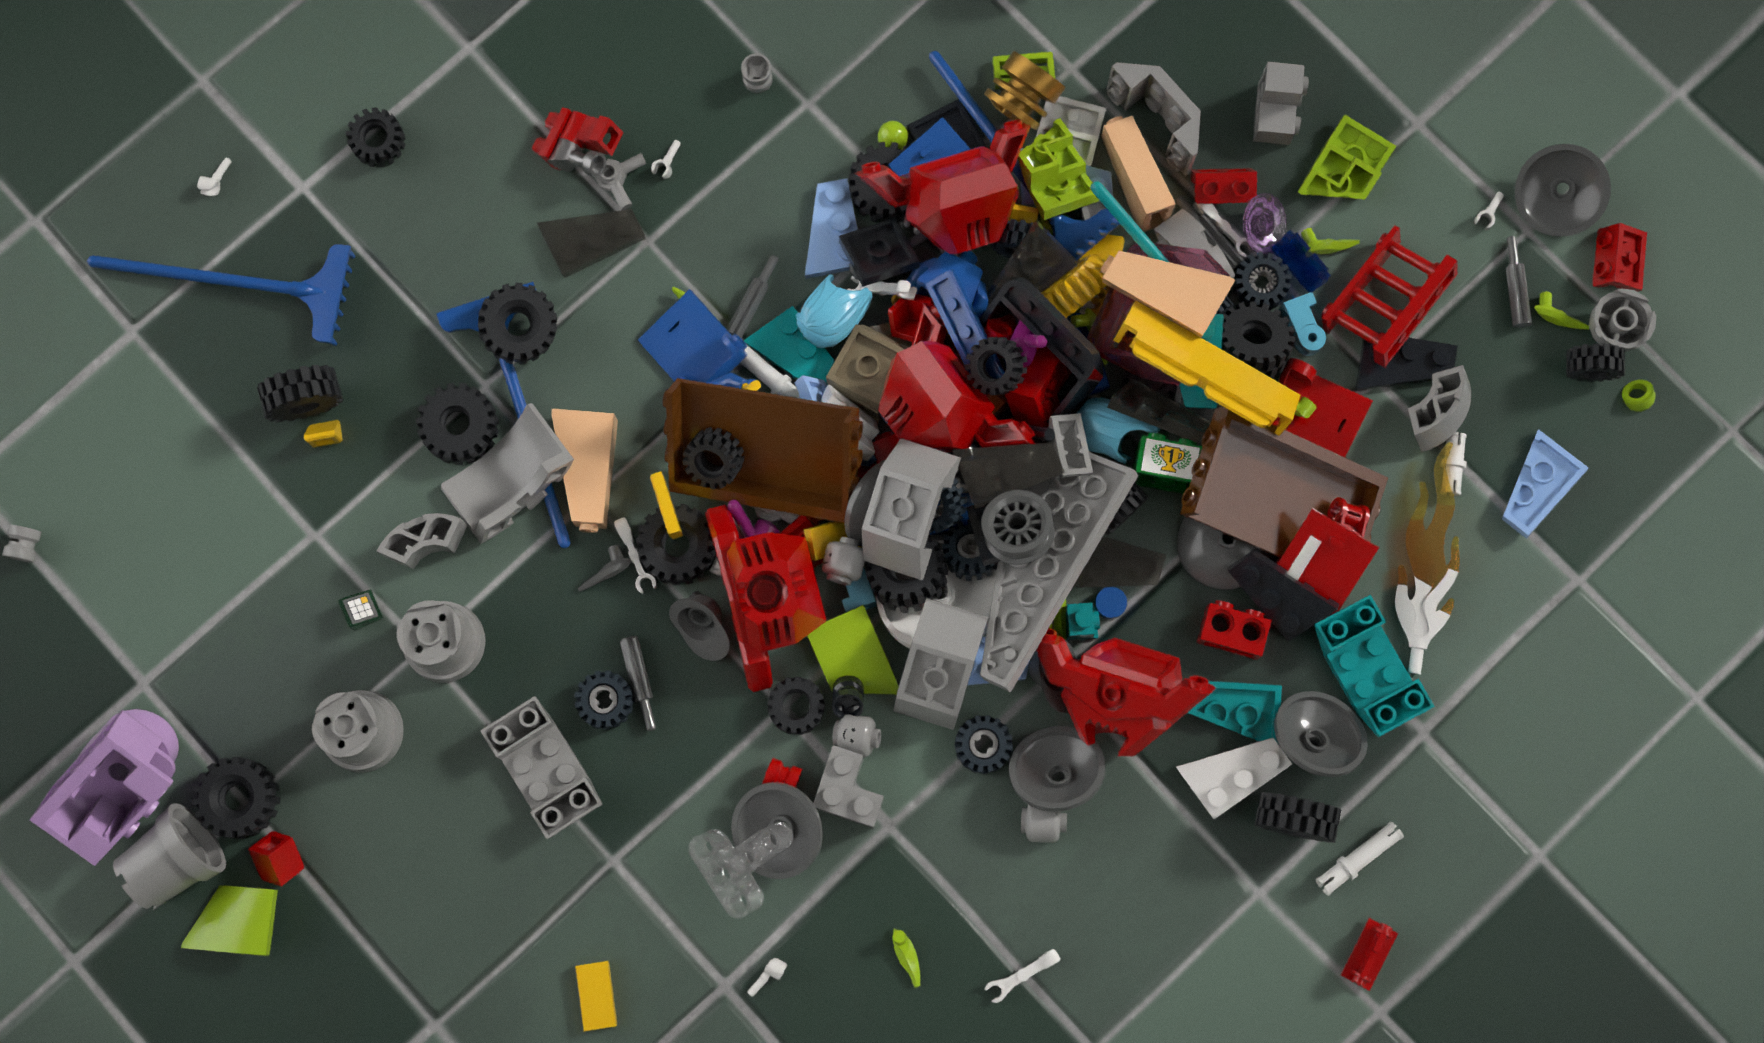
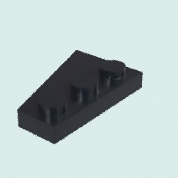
[1355,332,1458,392]
[1228,549,1339,641]

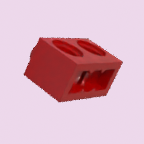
[1196,600,1272,660]

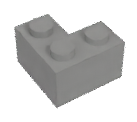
[1253,62,1309,145]
[813,745,884,829]

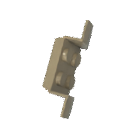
[826,323,912,424]

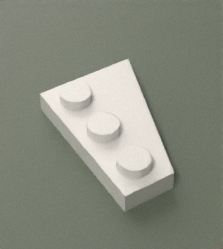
[1176,738,1292,819]

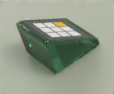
[338,589,384,631]

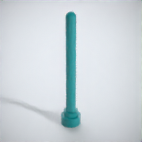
[1090,181,1169,262]

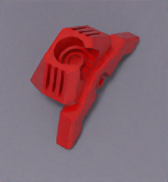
[855,120,1031,254]
[878,303,1036,453]
[705,505,827,692]
[1035,628,1216,757]

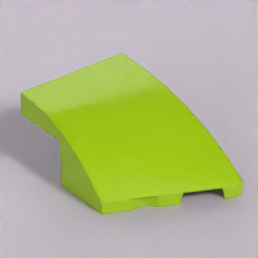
[1297,114,1396,199]
[1018,118,1099,220]
[807,605,899,695]
[181,885,278,956]

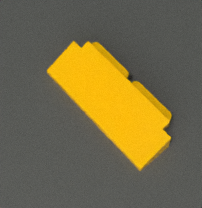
[1113,300,1301,436]

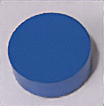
[1095,587,1127,619]

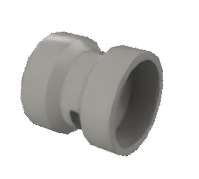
[741,53,773,93]
[2,525,42,563]

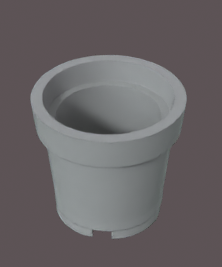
[397,600,485,683]
[312,690,404,773]
[113,803,226,910]

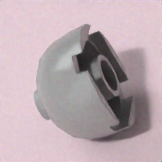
[1589,288,1656,352]

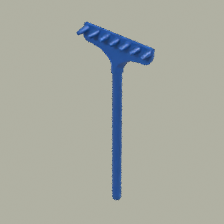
[929,51,1120,286]
[87,244,355,346]
[436,282,571,548]

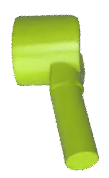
[1294,397,1317,418]

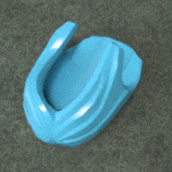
[795,274,873,348]
[1077,397,1160,464]

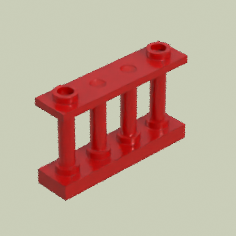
[1321,225,1458,368]

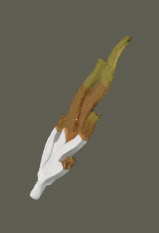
[1395,442,1460,674]

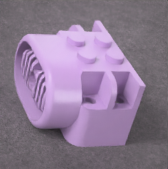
[30,709,179,866]

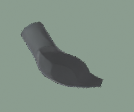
[578,545,631,592]

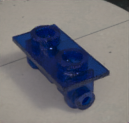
[1270,230,1331,293]

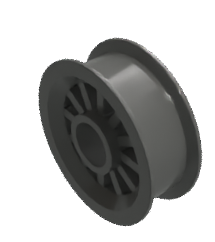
[982,490,1055,565]

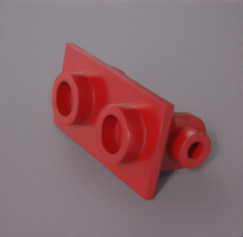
[1340,918,1398,991]

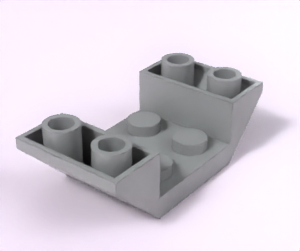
[1106,63,1201,177]
[862,439,961,580]
[893,598,988,730]
[480,696,603,840]

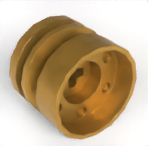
[984,51,1066,130]

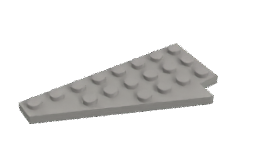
[980,452,1138,693]

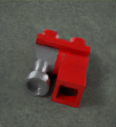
[532,107,624,177]

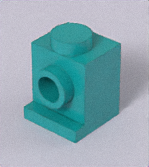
[1066,603,1100,641]

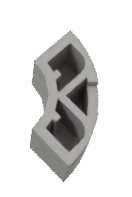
[1153,209,1235,278]
[1408,365,1471,452]
[377,513,467,569]

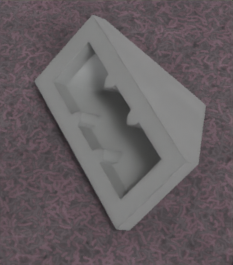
[1046,413,1093,478]

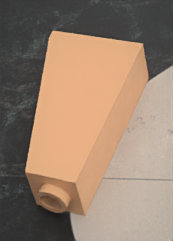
[1101,116,1175,232]
[1100,251,1235,338]
[552,409,618,533]

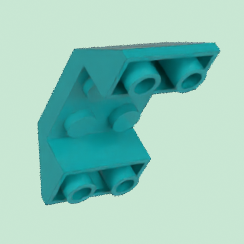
[1314,594,1435,737]

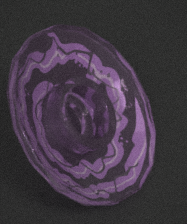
[1243,193,1287,254]

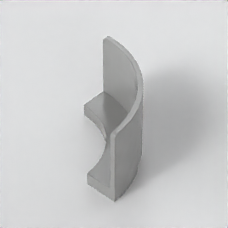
[441,403,574,544]

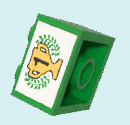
[1132,433,1203,494]

